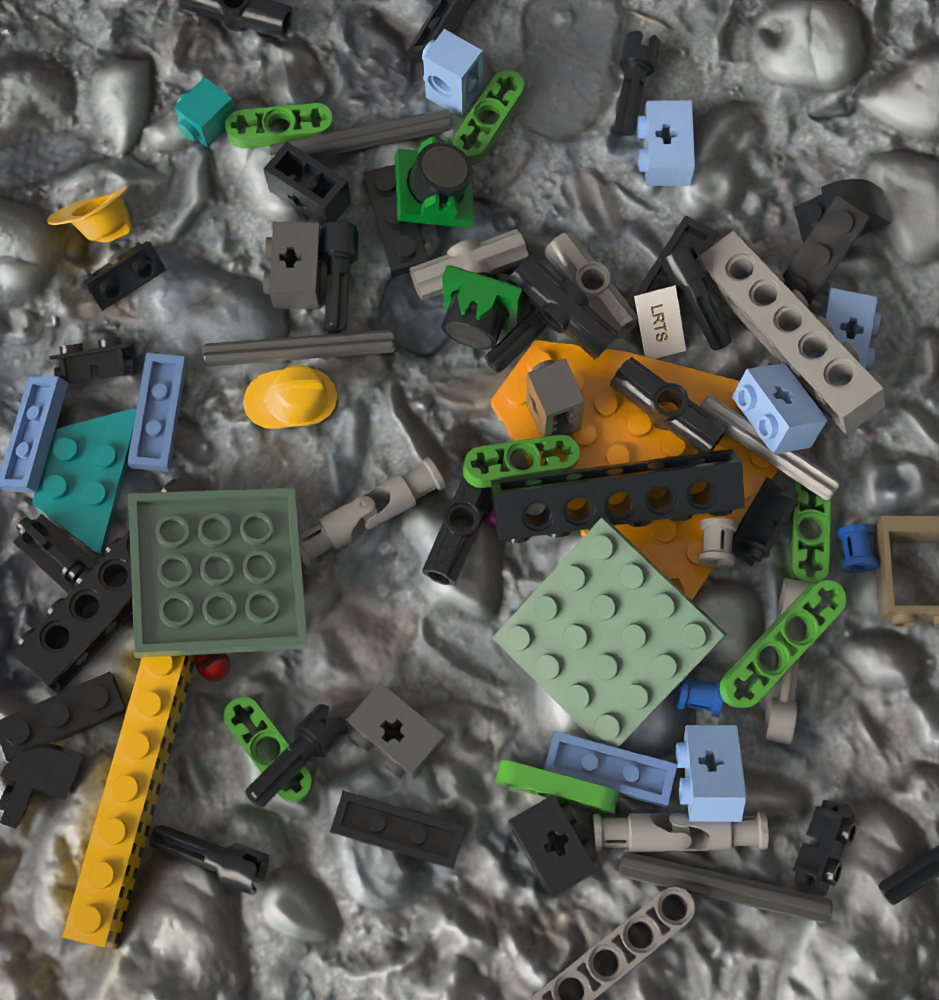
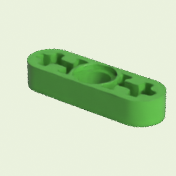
[454,70,524,165]
[225,103,334,149]
[463,435,580,488]
[789,481,831,584]
[224,697,314,803]
[495,760,620,815]

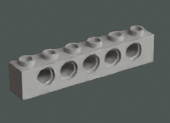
[700,231,886,435]

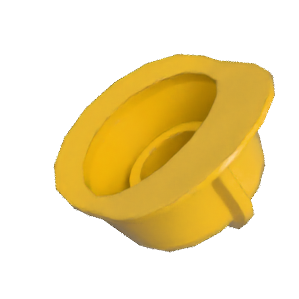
[47,187,132,243]
[243,364,337,429]

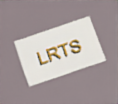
[634,285,686,359]

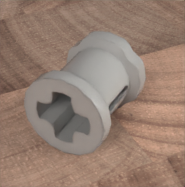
[698,518,738,568]

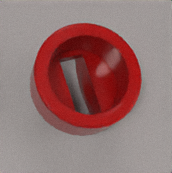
[196,653,231,682]

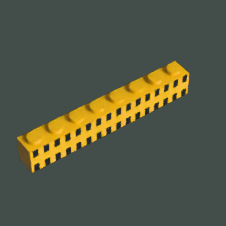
[62,655,197,949]

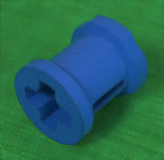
[836,523,879,573]
[676,674,723,717]

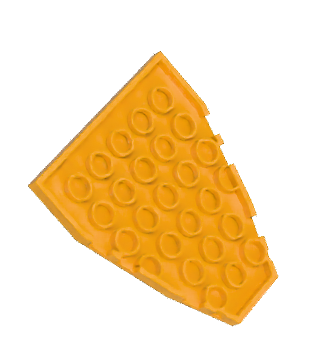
[491,340,779,601]

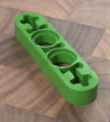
[719,580,846,708]

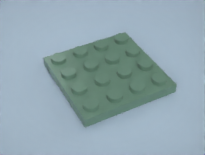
[128,488,308,658]
[492,517,727,748]

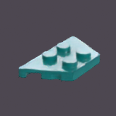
[32,408,137,557]

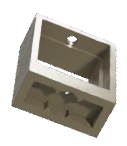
[873,516,939,627]

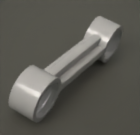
[763,578,811,744]

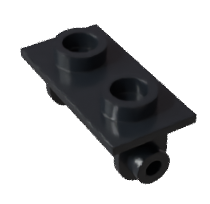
[82,241,166,311]
[49,337,135,385]
[732,477,799,566]
[13,514,97,594]
[792,800,857,896]

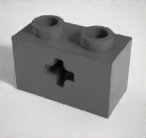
[263,222,322,309]
[526,358,585,437]
[347,682,445,780]

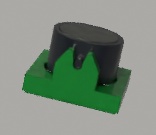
[395,137,474,228]
[441,265,522,350]

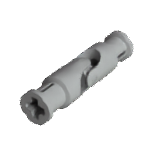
[299,457,446,567]
[592,811,769,852]

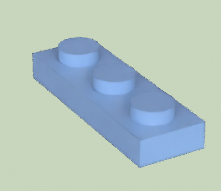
[128,353,187,472]
[0,376,68,493]
[544,731,677,807]

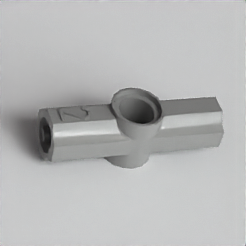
[410,229,529,301]
[545,232,639,340]

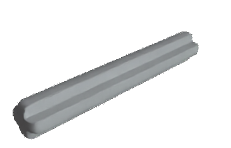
[699,396,840,500]

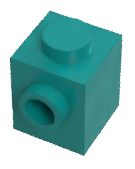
[174,77,235,147]

